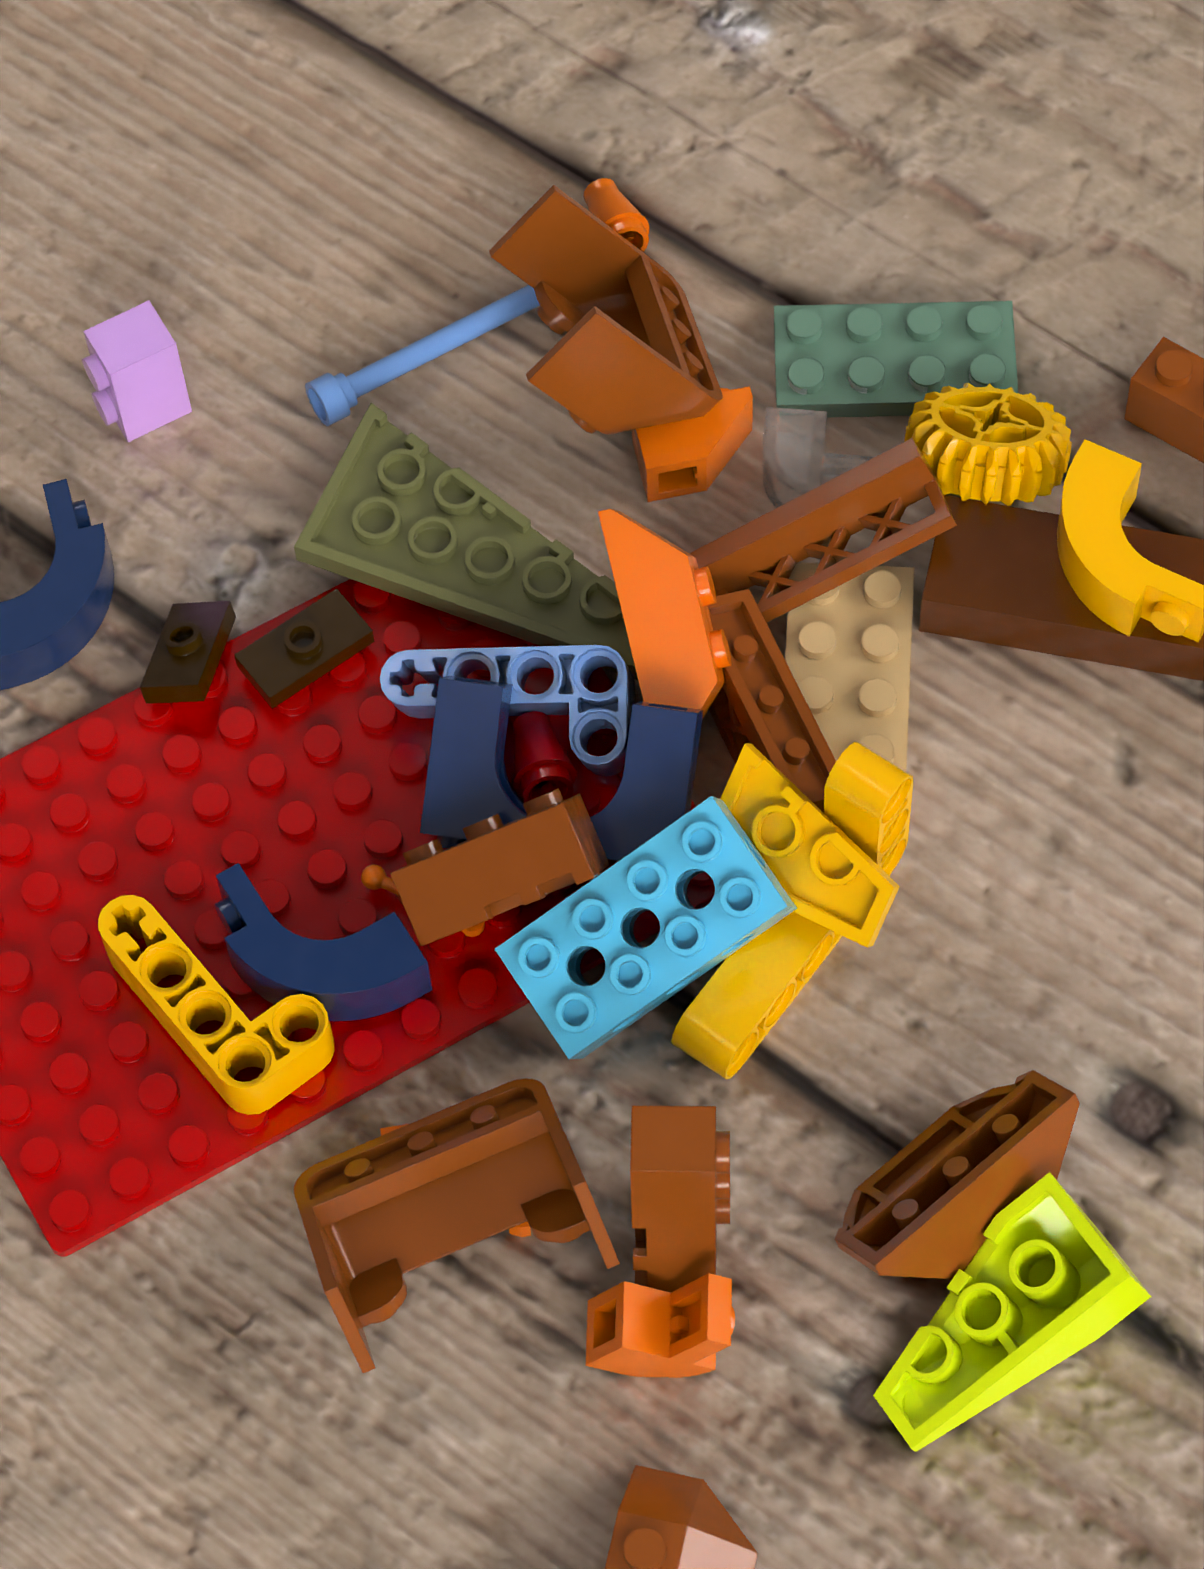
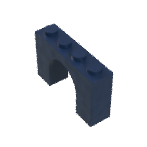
[420,676,703,861]

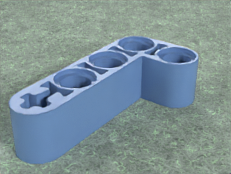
[380,645,635,776]

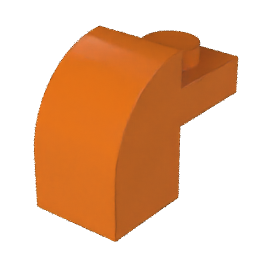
[585,1273,735,1378]

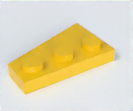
[720,743,900,948]

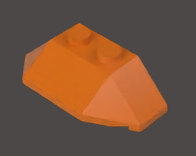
[598,509,732,720]

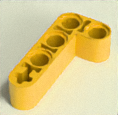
[98,895,335,1115]

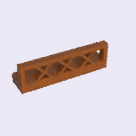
[690,438,957,623]
[708,589,836,812]

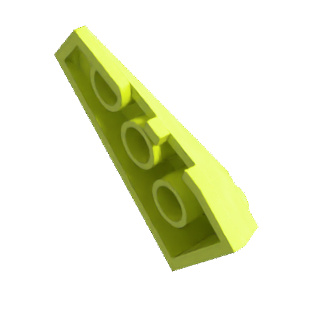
[873,1172,1151,1452]

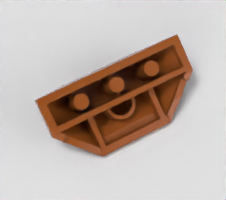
[835,1070,1080,1279]
[605,1465,758,1569]

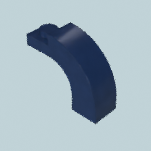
[0,479,114,691]
[214,863,433,1021]

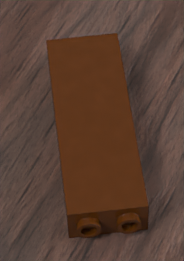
[919,495,1204,681]

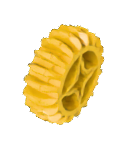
[904,383,1072,506]

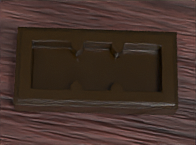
[234,589,375,709]
[140,601,236,703]

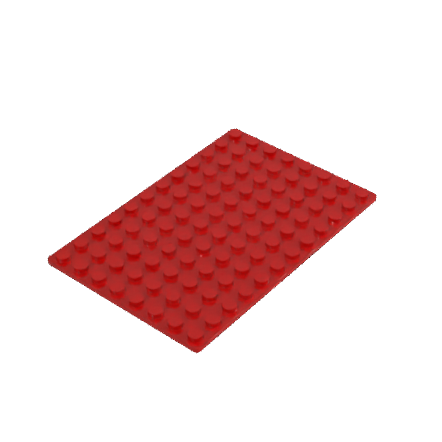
[0,579,715,1257]

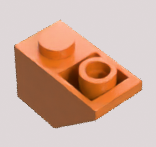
[632,386,753,502]

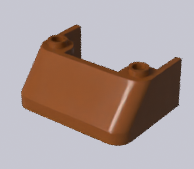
[489,185,723,435]
[294,1078,620,1373]

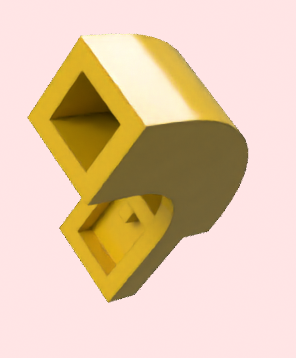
[1057,439,1204,642]

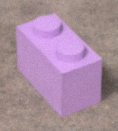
[82,300,192,442]

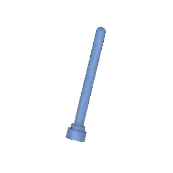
[305,285,540,426]

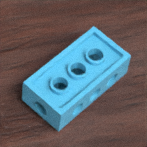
[495,796,797,1059]

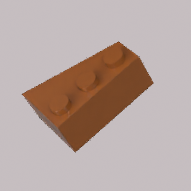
[390,788,610,946]
[630,1106,730,1292]

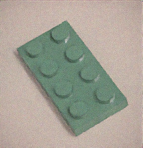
[774,301,1018,419]

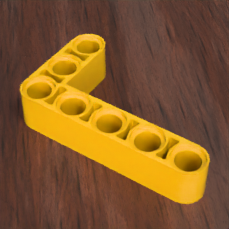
[671,742,913,1080]

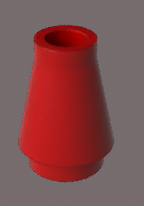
[513,711,577,802]

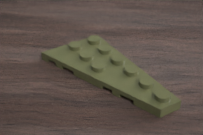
[294,403,638,680]

